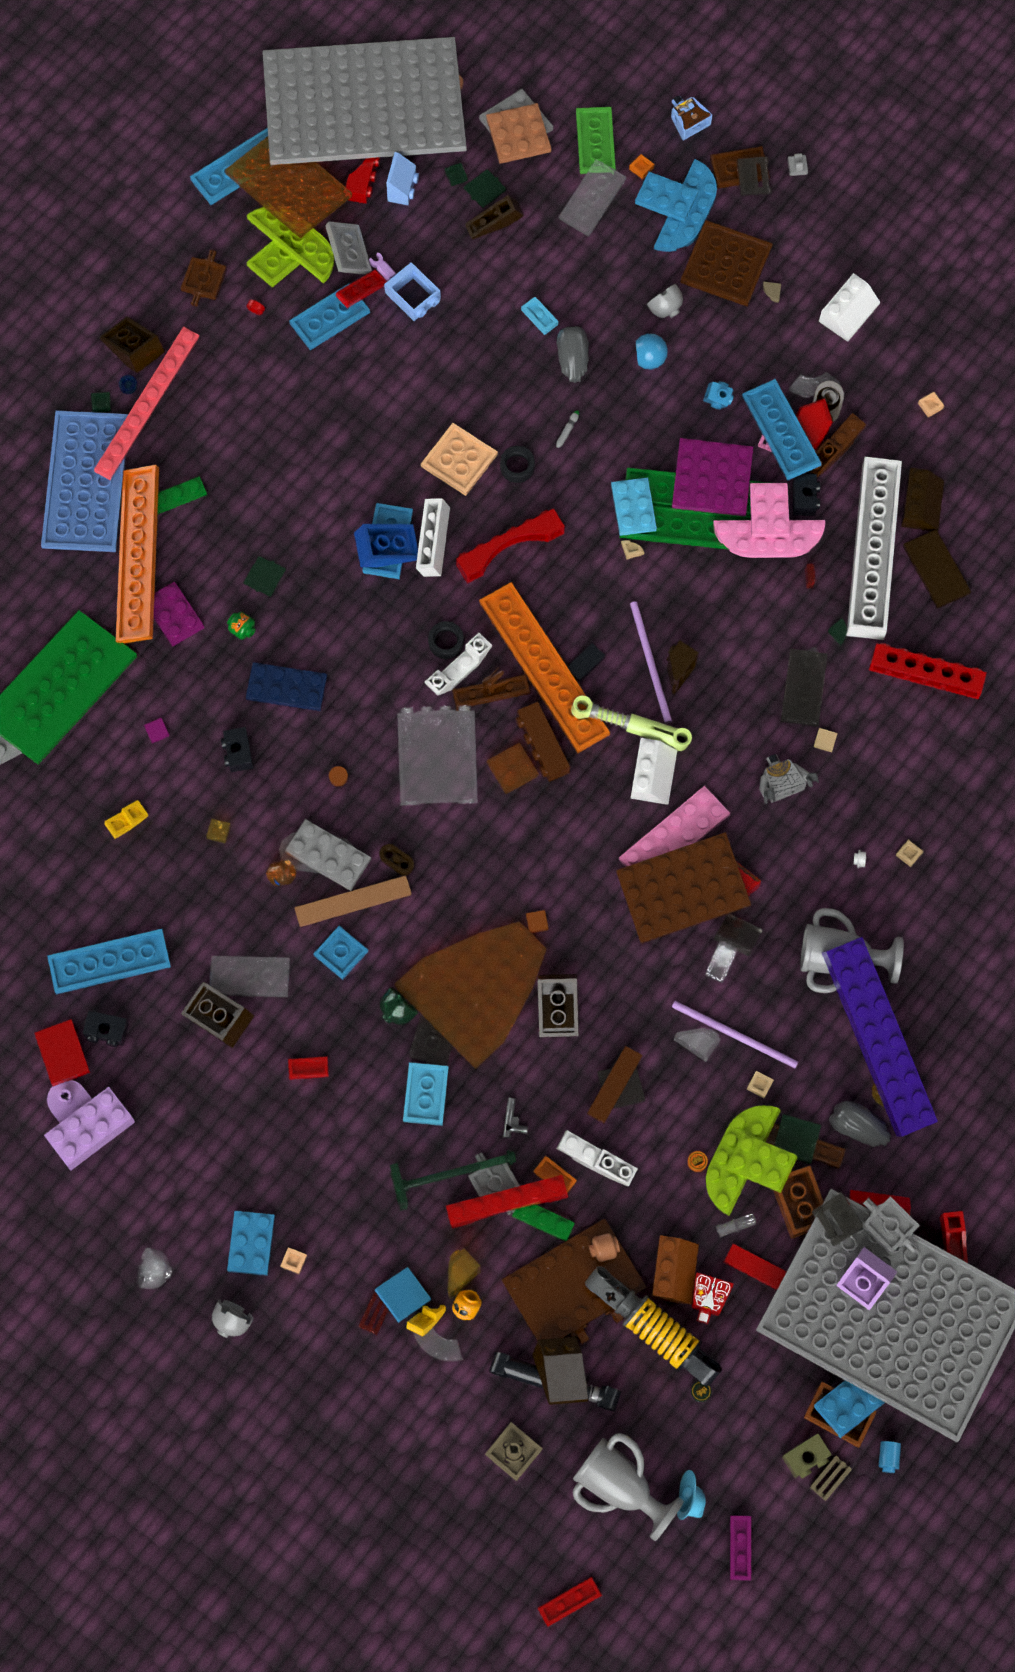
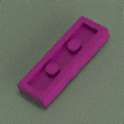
[730,1516,751,1581]

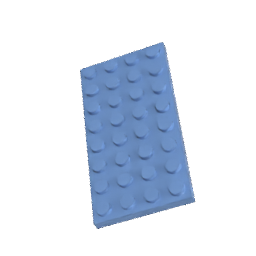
[41,411,128,552]

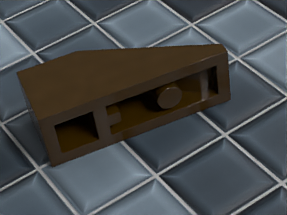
[465,195,524,239]

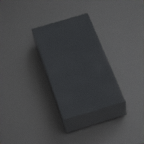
[567,643,606,682]

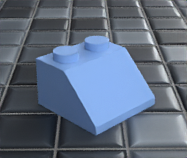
[387,152,419,205]

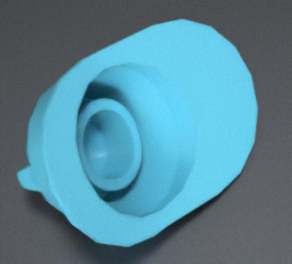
[677,1470,706,1520]

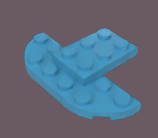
[635,159,717,252]

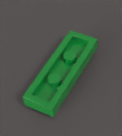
[157,477,207,515]
[512,1205,575,1242]

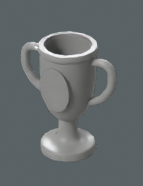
[800,908,904,993]
[573,1433,684,1541]

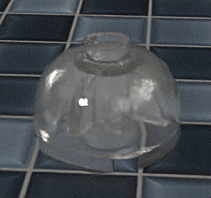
[137,1248,172,1289]

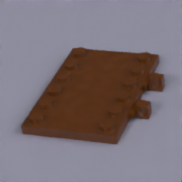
[501,1219,647,1345]

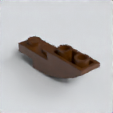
[809,413,866,478]

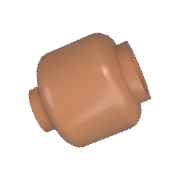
[589,1233,620,1262]

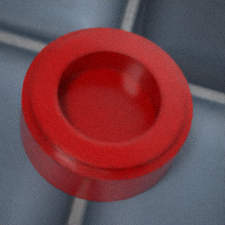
[246,300,265,315]

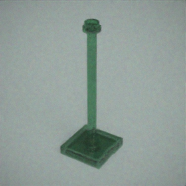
[390,1150,516,1211]

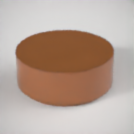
[329,766,348,786]

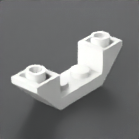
[425,633,492,696]

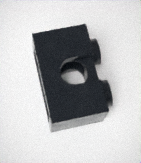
[793,474,820,516]
[221,727,253,772]
[83,1011,129,1047]

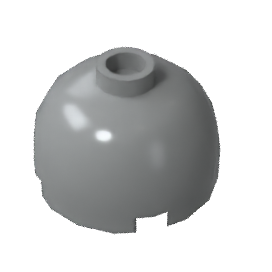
[647,284,683,318]
[212,1299,254,1338]

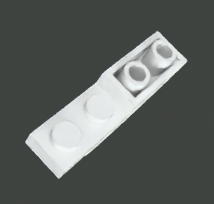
[556,1130,638,1186]

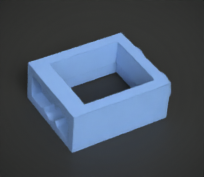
[384,263,441,321]

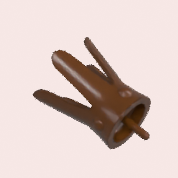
[481,667,509,693]

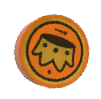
[687,1151,708,1172]

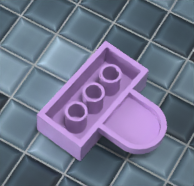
[44,1080,135,1171]

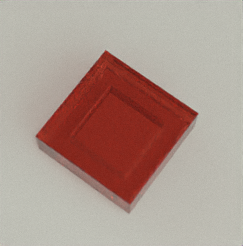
[805,564,816,588]

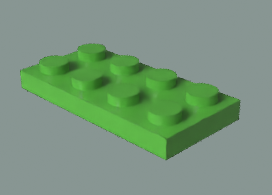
[576,107,616,174]

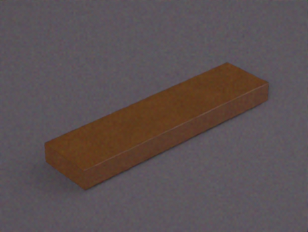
[452,675,530,709]
[587,1046,643,1124]
[766,1123,846,1169]

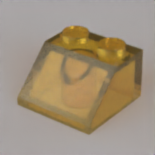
[448,1248,480,1299]

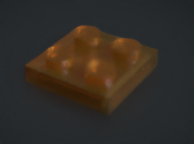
[487,743,539,794]

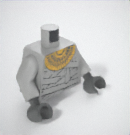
[759,754,819,804]

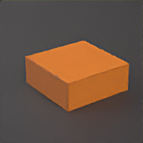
[629,154,654,180]

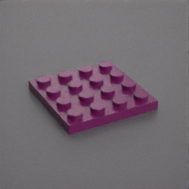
[672,438,753,517]

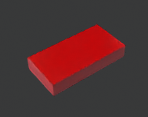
[288,1056,329,1080]

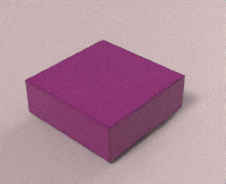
[144,718,169,743]

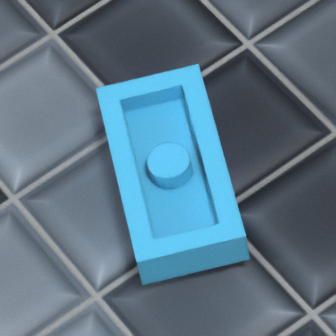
[521,297,558,335]

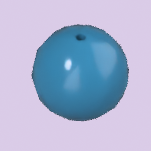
[636,334,668,370]

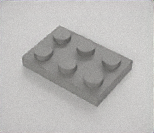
[325,222,372,275]

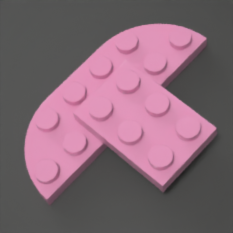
[713,483,825,558]

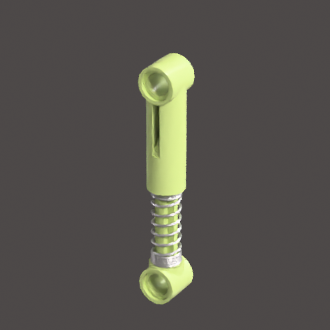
[571,695,692,751]

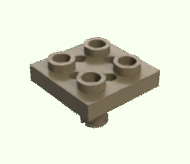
[485,1422,543,1482]

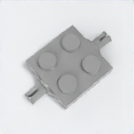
[468,1153,519,1215]
[861,1196,920,1255]

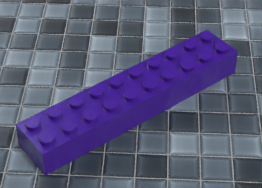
[822,937,938,1137]

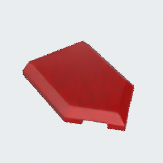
[796,398,833,452]

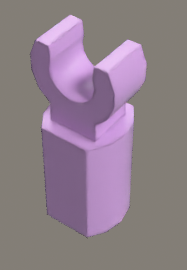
[369,253,397,281]

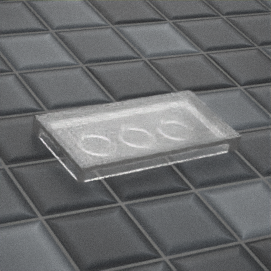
[559,159,626,237]
[210,956,290,997]

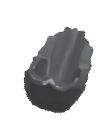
[556,326,589,383]
[829,1101,891,1147]

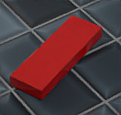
[336,270,387,308]
[724,1244,787,1290]
[537,1577,602,1627]

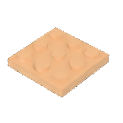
[421,423,498,496]

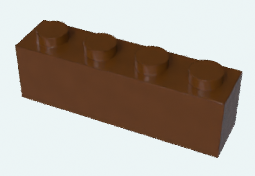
[515,702,570,782]

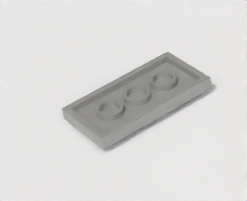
[285,819,371,891]

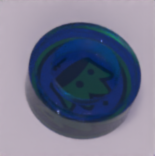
[119,375,138,394]

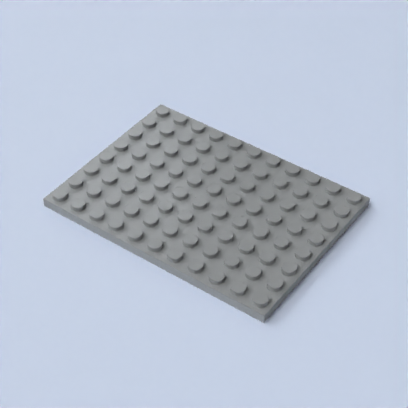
[263,37,466,165]
[756,1189,1015,1442]

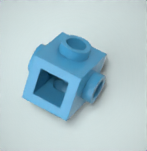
[703,381,734,410]

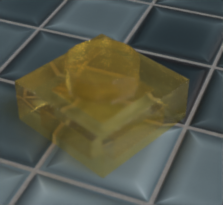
[206,819,231,843]

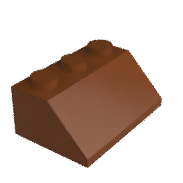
[651,1235,699,1305]
[804,1382,877,1448]

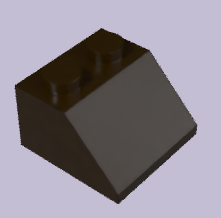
[667,641,699,695]

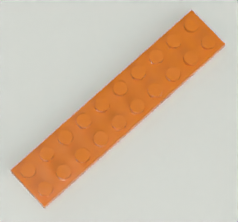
[116,465,159,644]
[479,582,610,753]

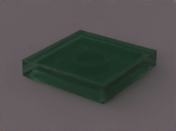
[774,1114,821,1164]

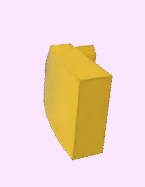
[407,1305,446,1336]

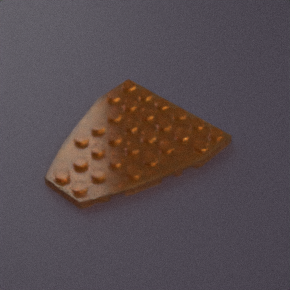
[394,922,547,1069]

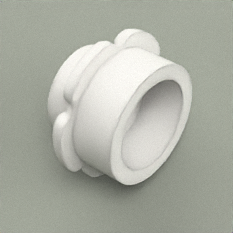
[854,850,866,868]

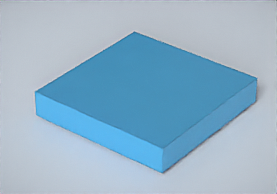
[313,926,369,980]
[375,1267,431,1323]

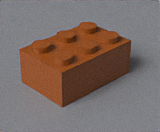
[773,1166,824,1239]

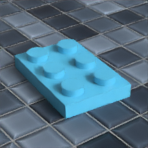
[611,478,657,536]
[403,1062,449,1126]

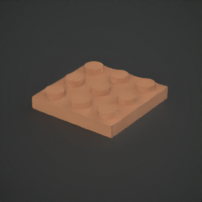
[486,103,551,164]

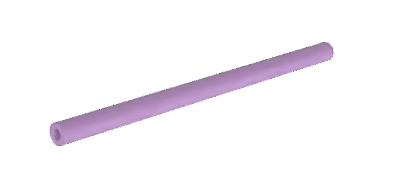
[630,602,672,724]
[672,1001,798,1068]

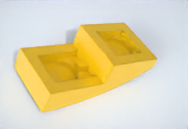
[104,800,148,839]

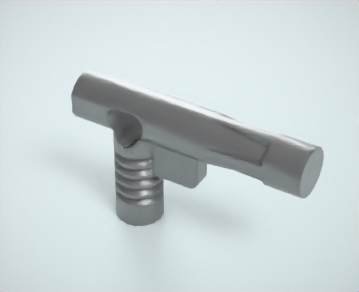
[503,1098,528,1138]

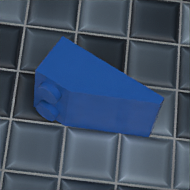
[354,524,418,567]

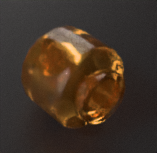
[266,860,296,886]

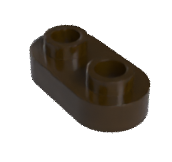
[379,844,414,876]

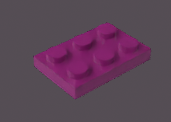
[154,582,204,647]

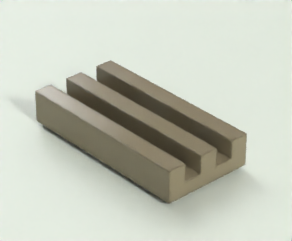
[810,1456,852,1501]

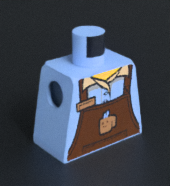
[671,96,712,141]

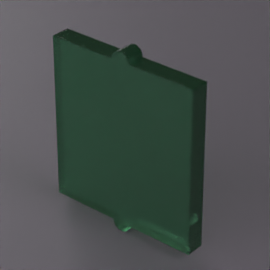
[464,169,506,208]
[243,556,286,597]

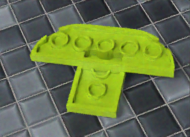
[247,207,334,288]
[706,1105,798,1216]

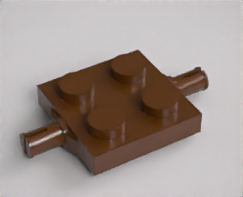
[181,250,227,306]

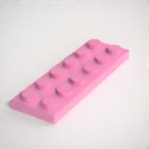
[619,786,730,867]

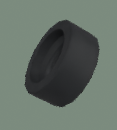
[500,446,535,483]
[428,621,464,659]

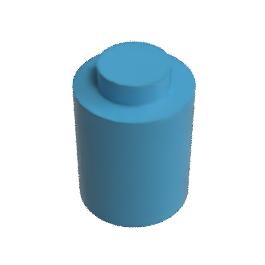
[879,1441,901,1473]

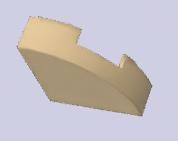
[621,540,644,559]

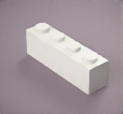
[416,499,450,577]

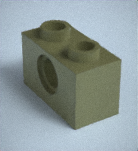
[782,1434,832,1479]

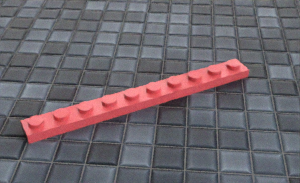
[94,327,199,480]

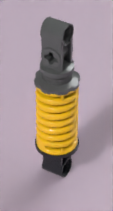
[585,1266,722,1386]

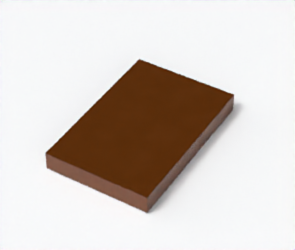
[710,146,770,189]

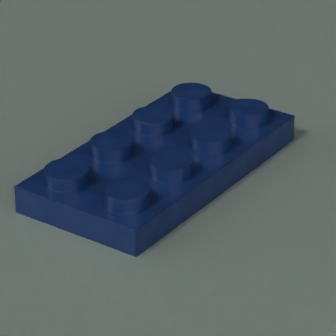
[246,662,327,711]

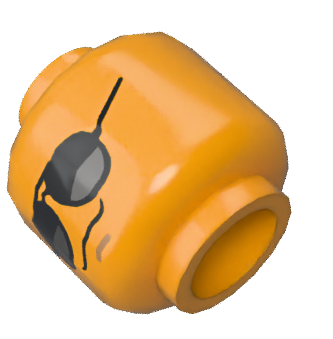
[452,1290,481,1320]

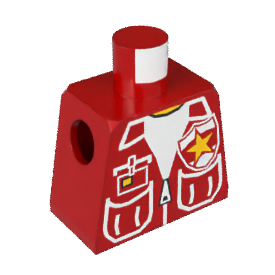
[692,1272,734,1324]

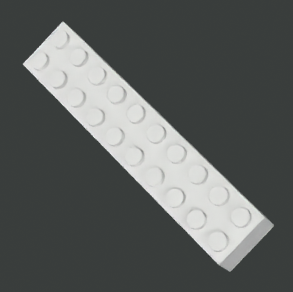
[846,457,902,640]

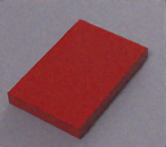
[34,1019,90,1086]

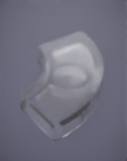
[789,372,841,397]
[413,1328,462,1362]

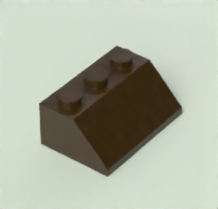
[901,467,944,532]

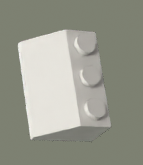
[819,273,880,342]
[631,738,677,805]

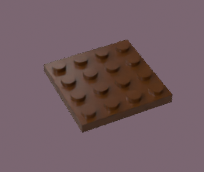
[680,220,773,307]

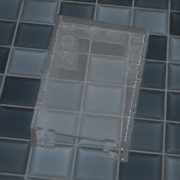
[397,705,478,806]

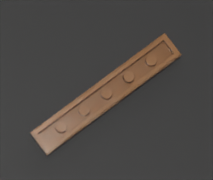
[295,876,411,927]

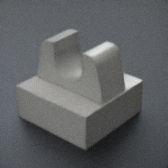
[787,153,808,176]

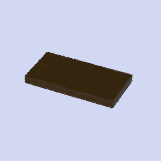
[903,530,971,609]

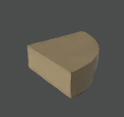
[763,282,781,303]

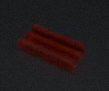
[358,1292,389,1336]

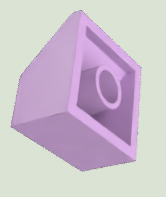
[836,1247,897,1310]

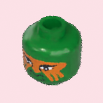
[227,612,256,640]

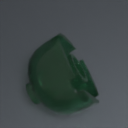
[379,987,418,1025]

